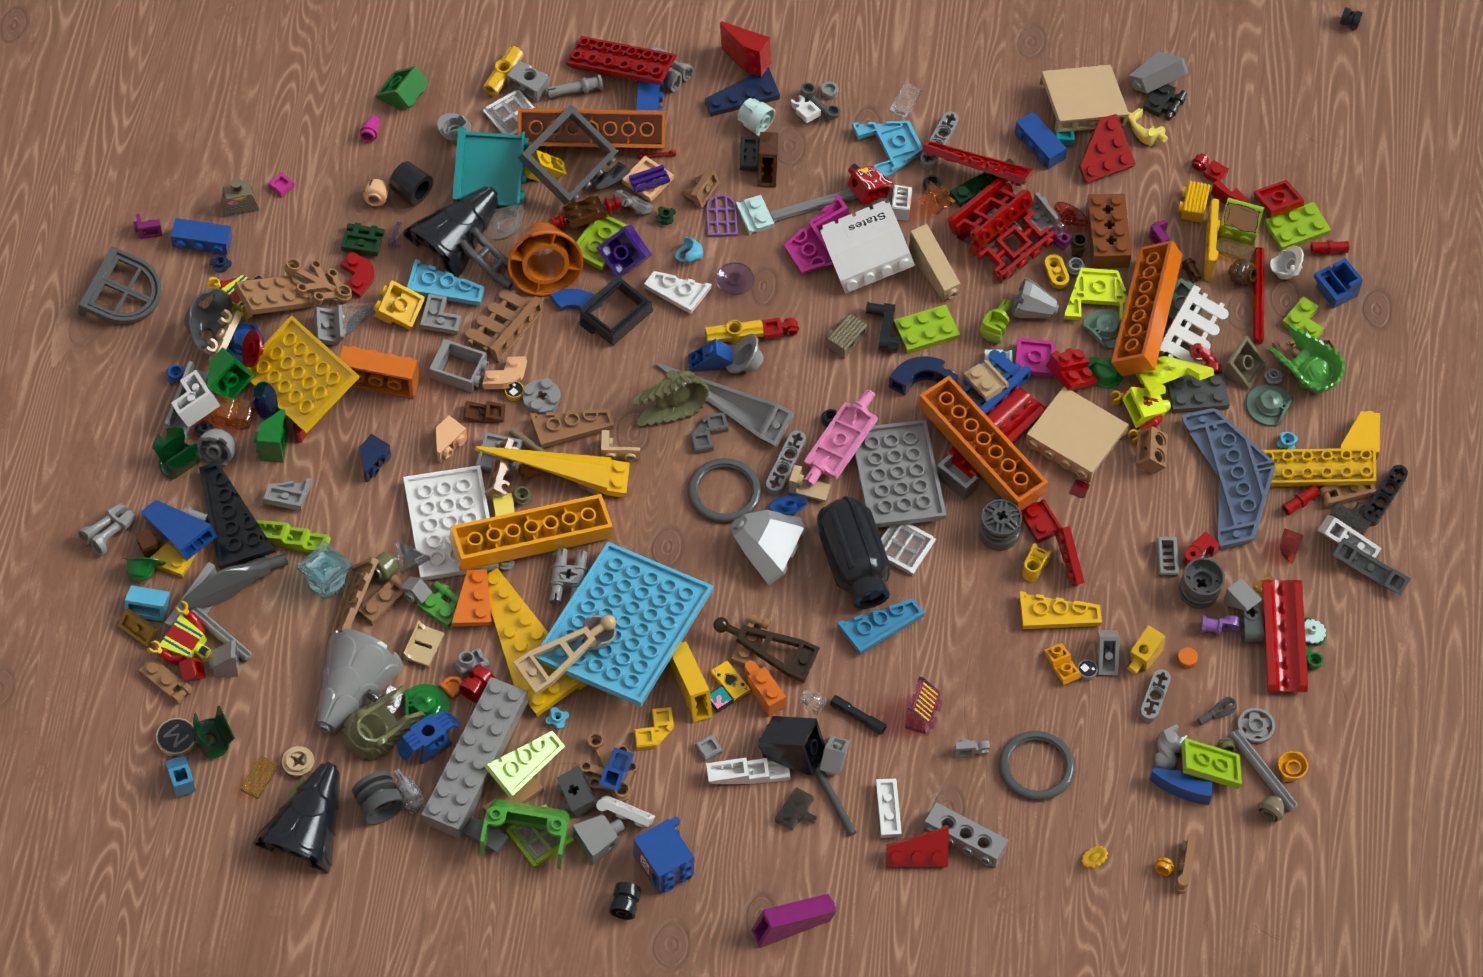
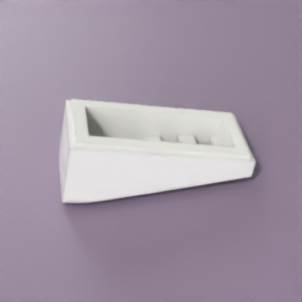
[891,185,912,221]

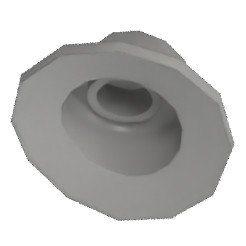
[726,334,764,373]

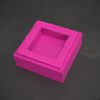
[268,172,295,197]

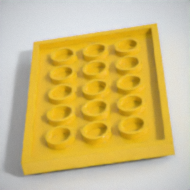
[248,315,360,433]

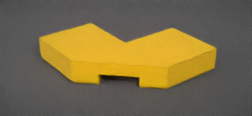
[634,707,674,750]

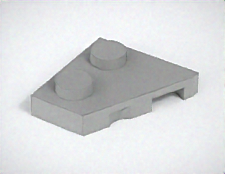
[263,478,312,511]

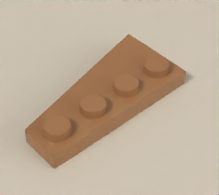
[530,409,615,448]
[330,557,379,635]

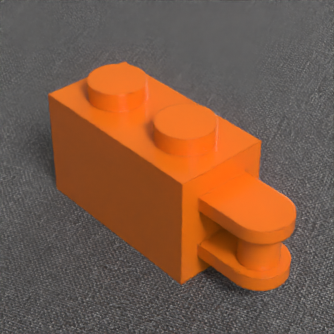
[745,660,786,717]

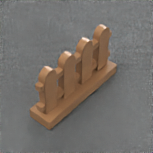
[465,289,544,362]

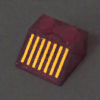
[905,676,943,735]

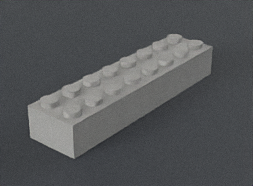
[422,677,529,839]

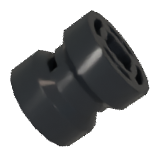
[1340,7,1363,29]

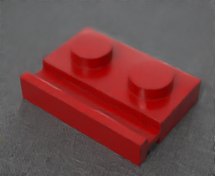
[1021,499,1062,543]

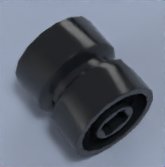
[609,882,642,920]

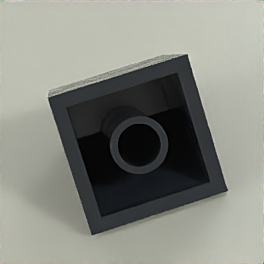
[758,716,825,776]

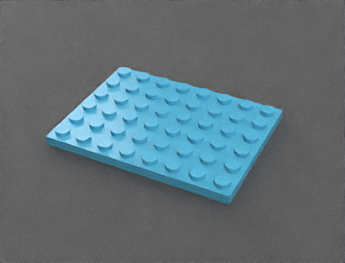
[535,542,713,707]

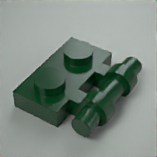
[341,223,385,256]

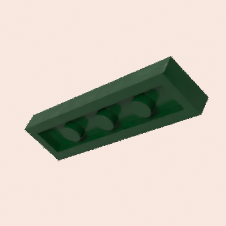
[949,159,1015,207]

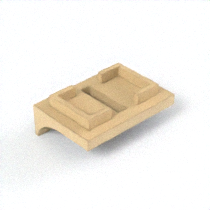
[403,620,444,667]

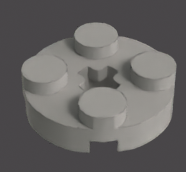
[522,378,561,415]

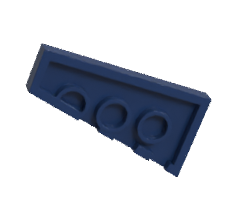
[705,67,780,116]

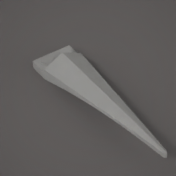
[656,363,795,447]

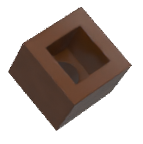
[135,528,161,558]

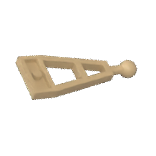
[514,615,616,695]

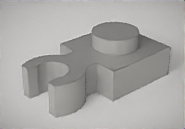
[954,739,990,758]

